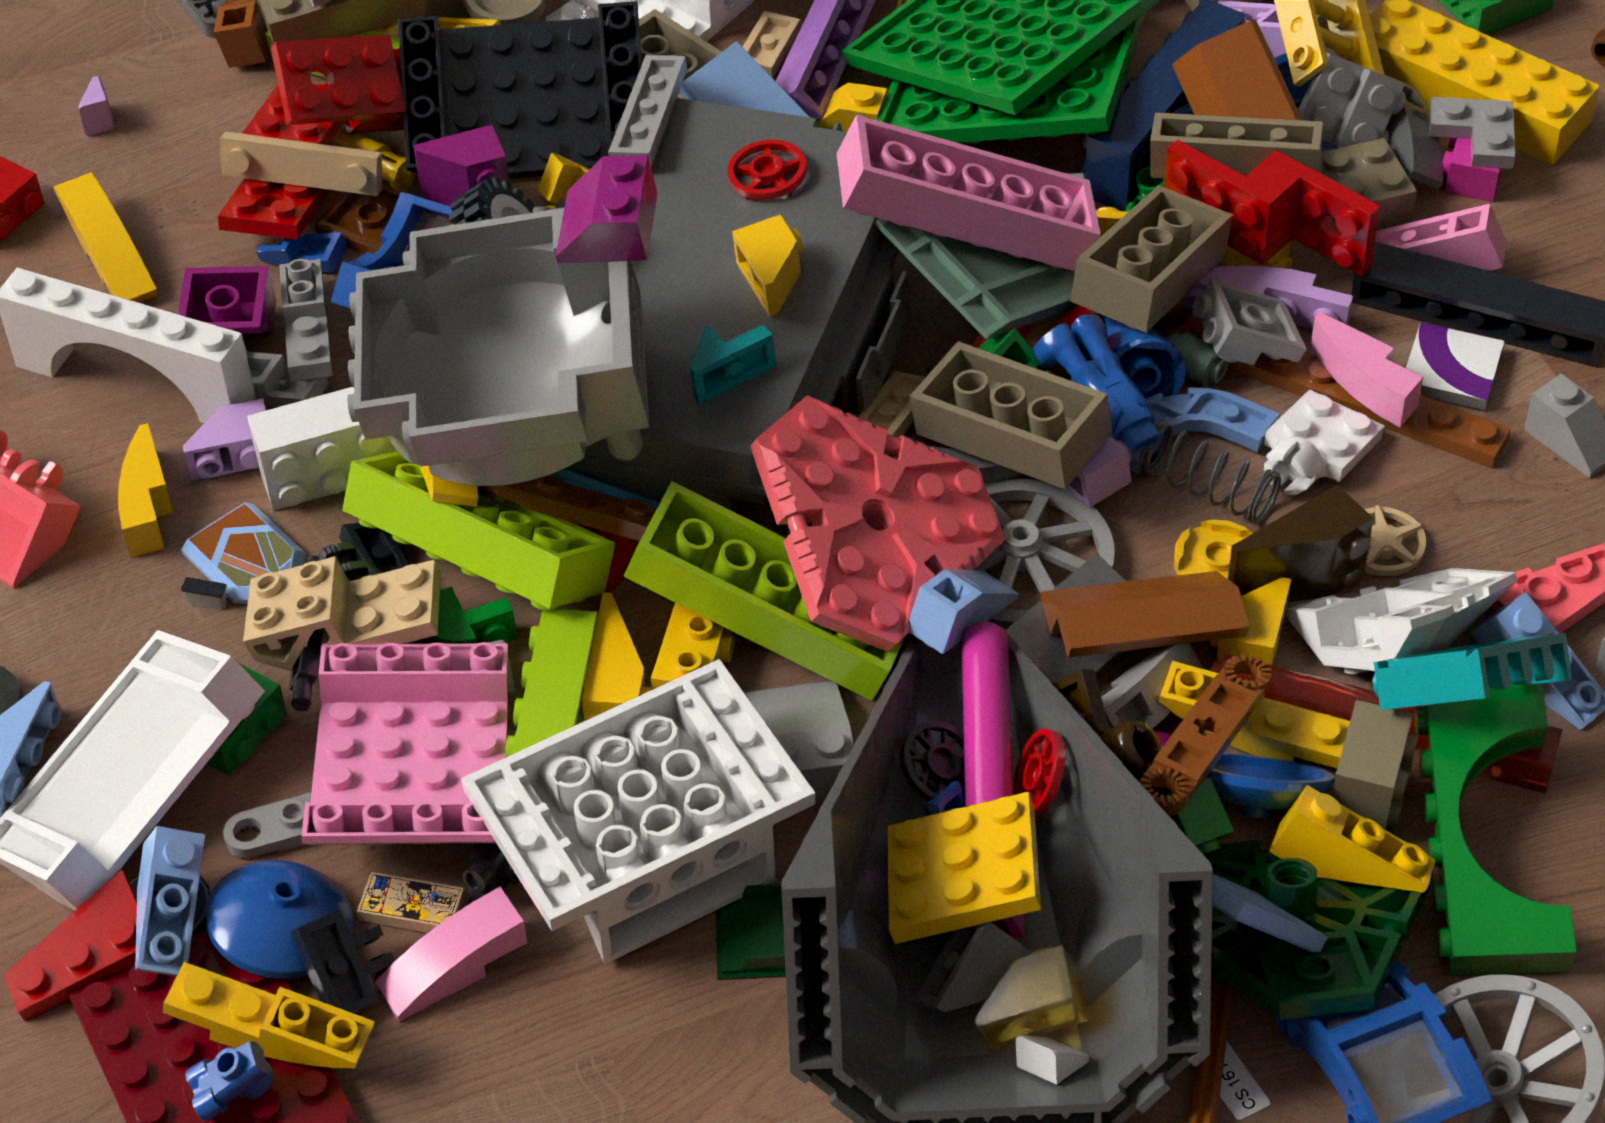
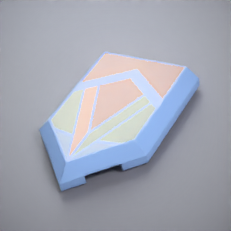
[181,503,306,604]

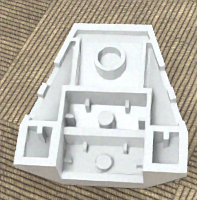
[1286,568,1517,674]

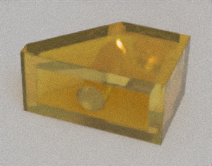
[975,945,1088,1050]

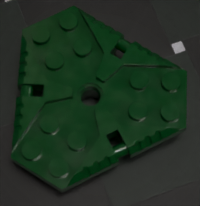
[1205,840,1433,1020]

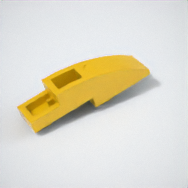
[1159,661,1350,768]
[163,962,375,1068]

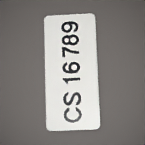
[1220,1042,1271,1120]

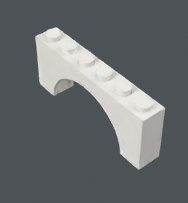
[0,268,256,423]

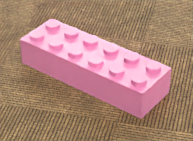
[837,115,1101,271]

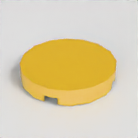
[1174,520,1253,579]

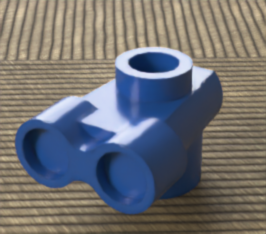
[185,1041,273,1122]

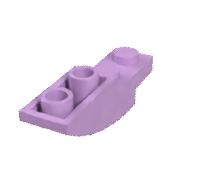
[1184,265,1353,329]

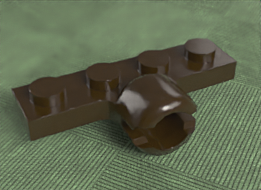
[1052,669,1162,780]

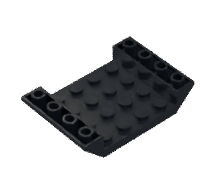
[398,1,642,179]

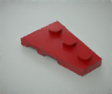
[3,870,137,1021]

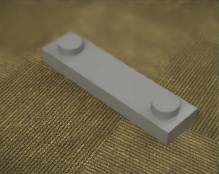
[608,55,687,167]

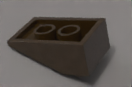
[1228,485,1374,602]

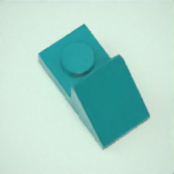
[690,324,777,404]

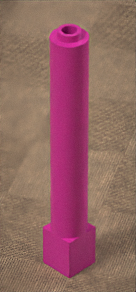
[962,621,1025,939]

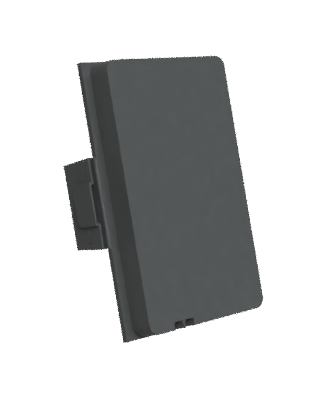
[567,98,910,515]

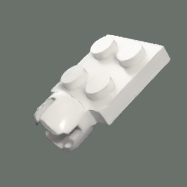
[1263,389,1385,495]

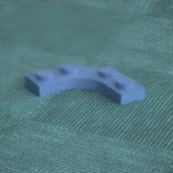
[1110,388,1279,474]

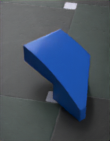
[256,232,348,272]

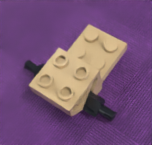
[243,555,441,711]

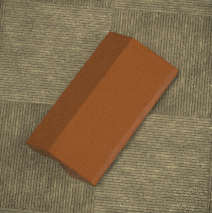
[1172,20,1323,167]
[1040,571,1250,658]

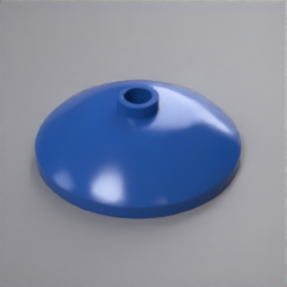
[1206,754,1334,818]
[205,860,354,979]

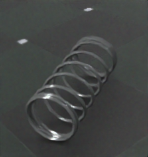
[1139,421,1282,525]

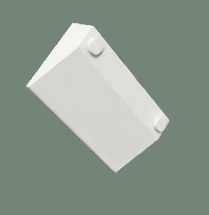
[0,630,265,911]

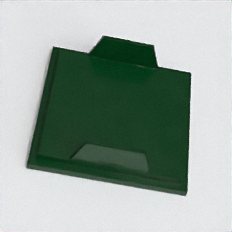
[716,884,786,980]

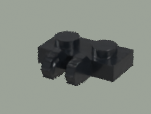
[317,522,410,582]
[290,910,395,1013]

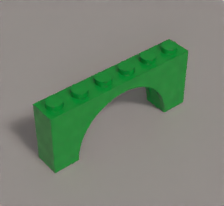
[1415,683,1576,976]

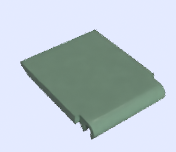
[875,218,1078,340]

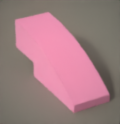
[1311,311,1423,427]
[375,887,527,1022]

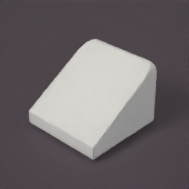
[1016,1035,1089,1085]

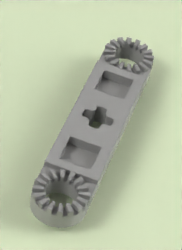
[223,792,311,861]

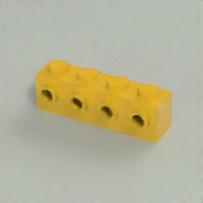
[651,603,735,690]

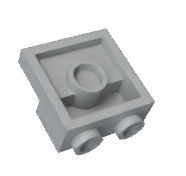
[1298,52,1406,148]
[1192,279,1307,365]

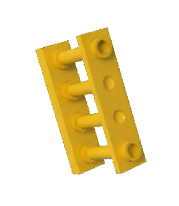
[1274,0,1384,87]

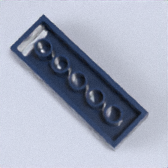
[1081,0,1247,212]

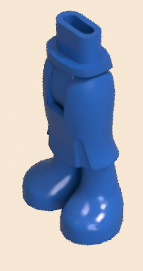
[1033,314,1161,453]

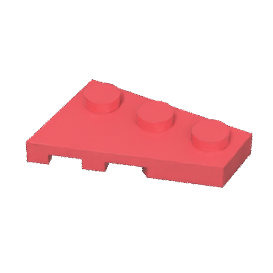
[1490,543,1605,634]

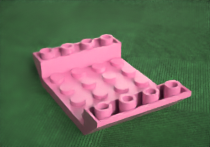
[302,642,508,845]

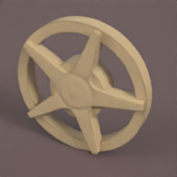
[1365,505,1426,576]

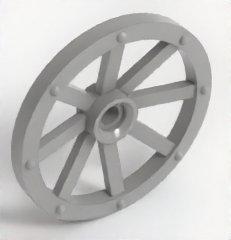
[975,479,1115,630]
[1386,974,1605,1123]

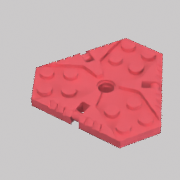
[750,395,1006,652]

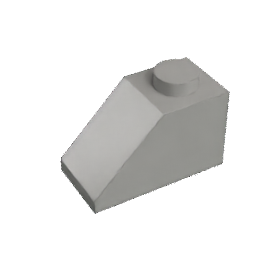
[1524,373,1605,479]

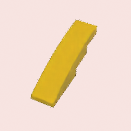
[54,172,157,303]

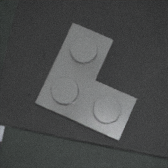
[1429,97,1515,169]

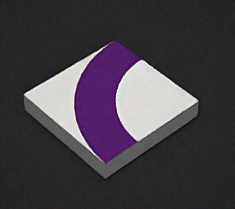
[1406,322,1504,410]

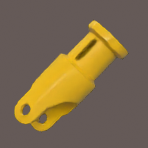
[334,128,417,191]

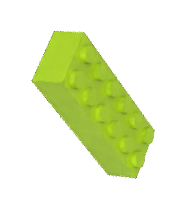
[342,451,615,611]
[624,481,905,701]

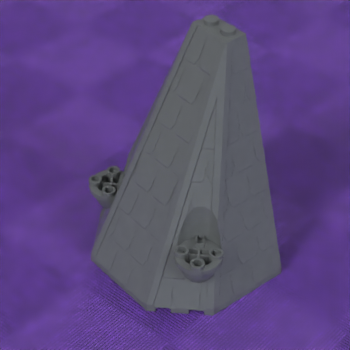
[782,635,1213,1123]

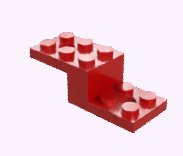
[271,34,406,134]
[218,83,345,240]
[1164,139,1381,276]

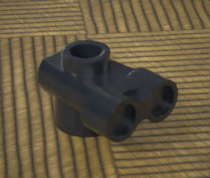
[463,844,520,905]

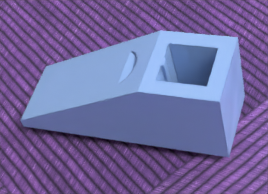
[909,569,1019,654]
[1469,592,1605,730]
[0,681,61,818]
[135,826,205,977]

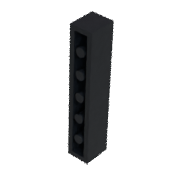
[1351,242,1605,368]

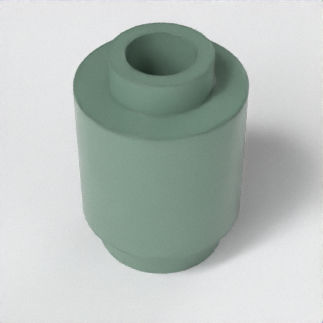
[1168,332,1228,388]

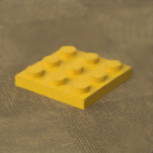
[887,792,1041,944]

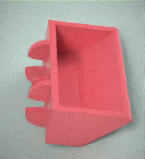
[0,429,81,589]

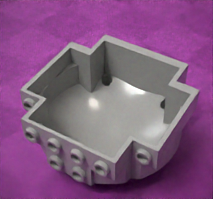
[347,208,649,486]

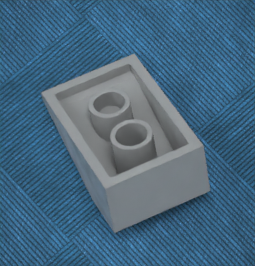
[745,681,854,802]

